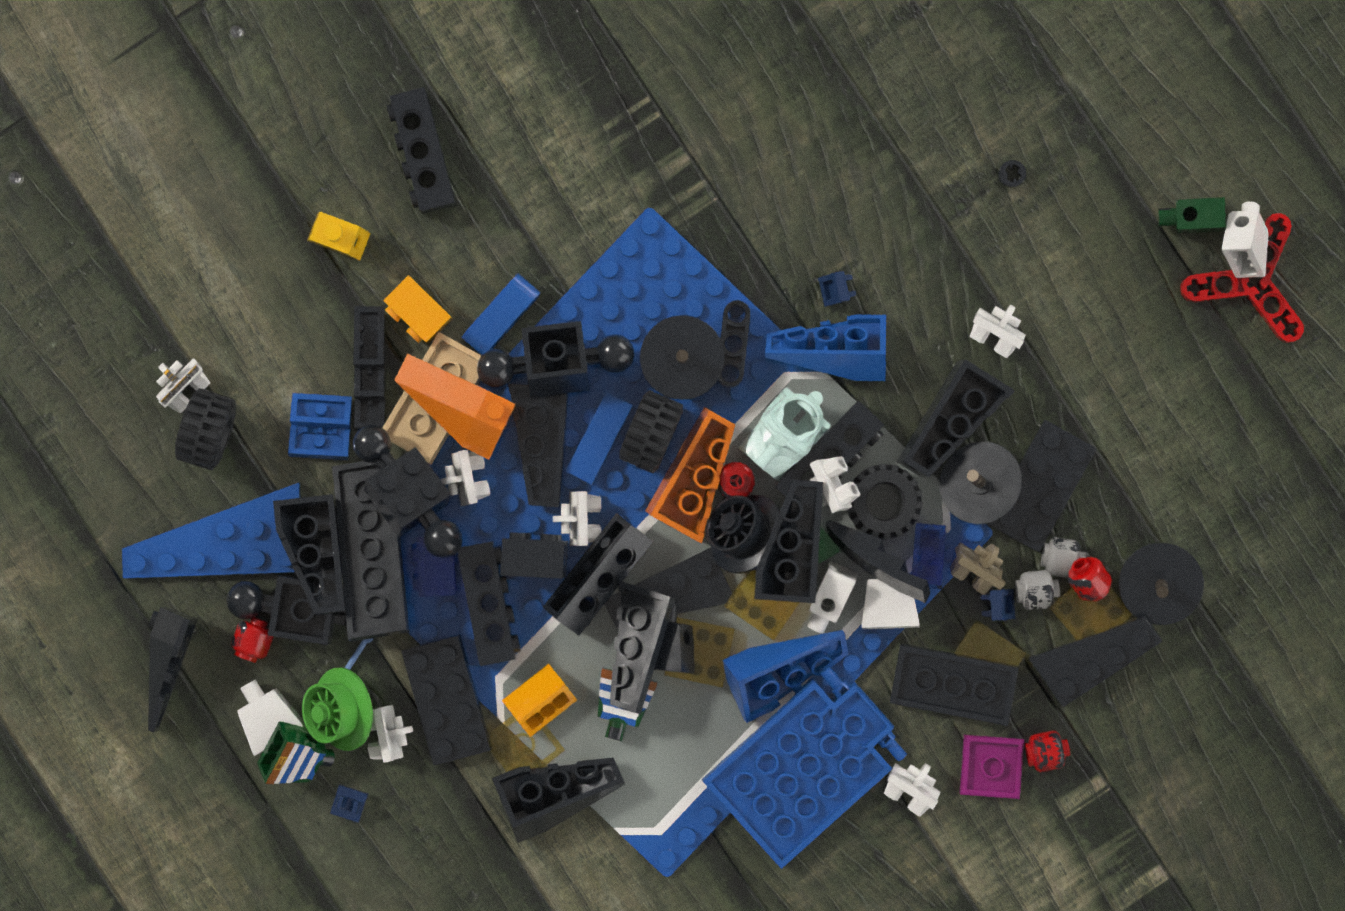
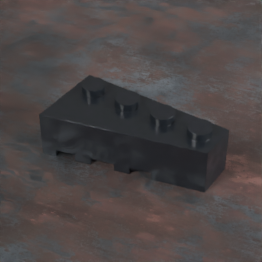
[897,359,1015,478]

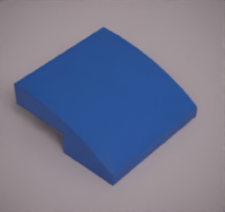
[288,393,352,460]

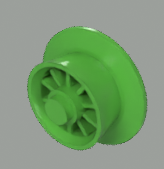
[302,667,373,751]

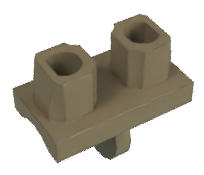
[950,542,1006,595]

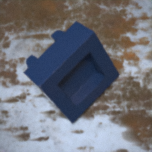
[818,271,856,307]
[981,589,1015,621]
[330,784,369,823]

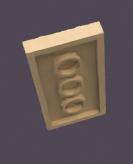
[383,332,481,465]

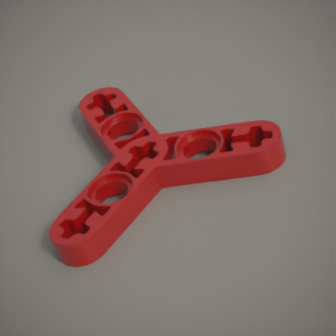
[1180,213,1304,343]

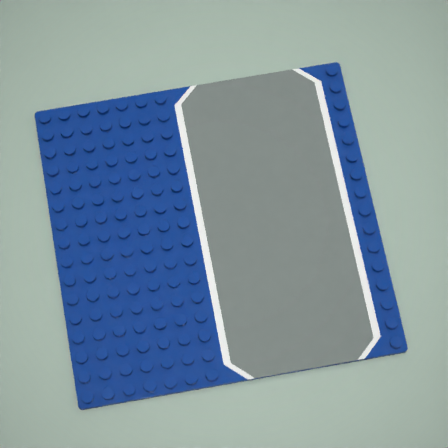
[400,208,993,877]

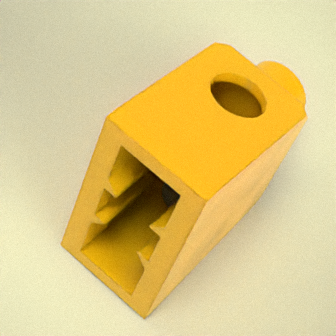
[307,212,371,261]

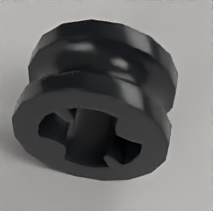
[998,160,1026,187]

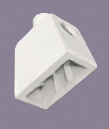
[1222,202,1268,278]
[807,560,857,634]
[862,579,920,629]
[237,679,306,756]

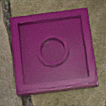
[959,734,1024,799]

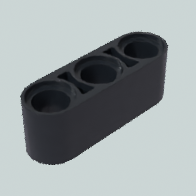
[718,300,750,388]

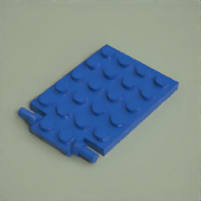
[701,666,907,869]

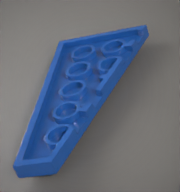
[122,483,301,578]

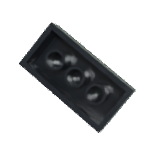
[500,532,568,579]

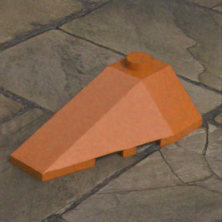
[394,353,516,460]

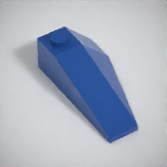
[765,314,886,381]
[723,630,848,723]

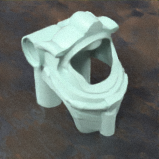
[738,387,831,482]

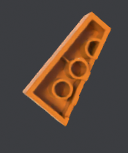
[645,407,735,544]

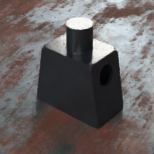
[654,605,695,674]

